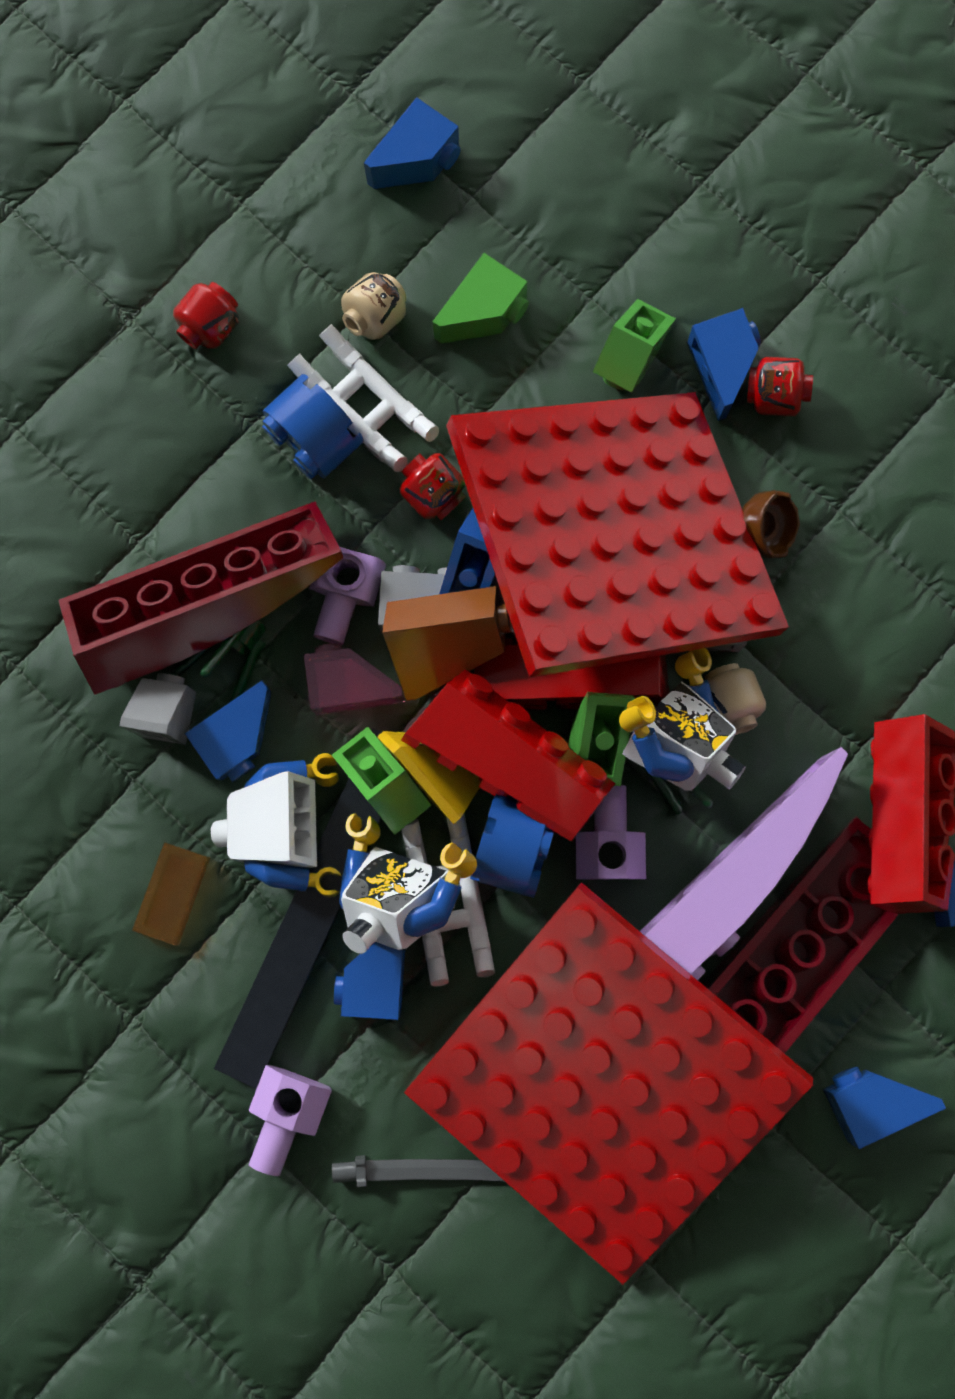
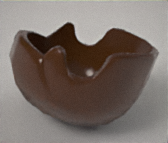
[742,490,800,558]

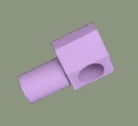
[309,547,386,645]
[576,785,646,880]
[249,1065,332,1176]

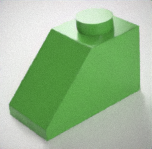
[432,253,529,343]
[593,299,676,393]
[568,692,635,787]
[332,727,431,835]

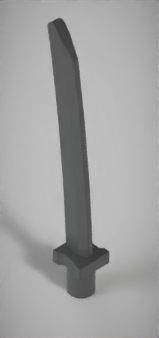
[332,1155,504,1187]

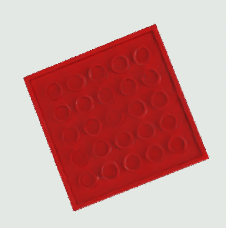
[446,392,789,677]
[404,882,813,1285]

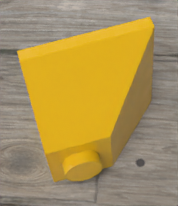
[377,731,481,824]

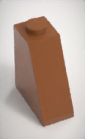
[382,586,513,701]

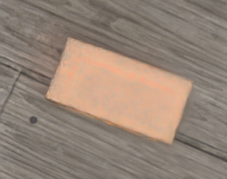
[132,842,210,946]

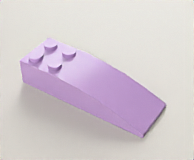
[640,747,848,980]

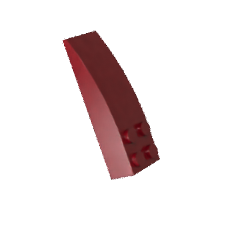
[58,501,344,695]
[703,816,899,1053]

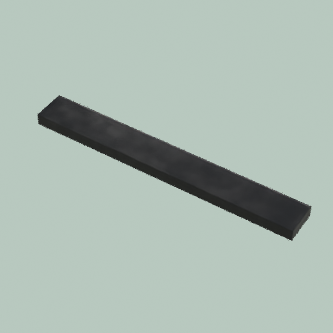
[214,728,382,1089]

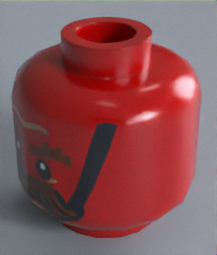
[173,282,239,349]
[747,357,813,416]
[400,453,466,520]

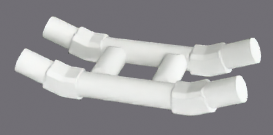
[287,324,439,472]
[402,814,495,986]

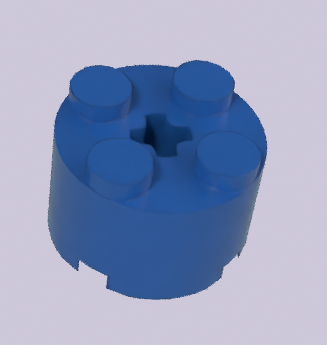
[262,374,364,480]
[470,794,554,898]

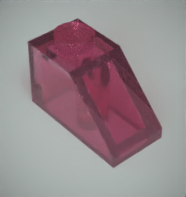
[304,643,405,715]

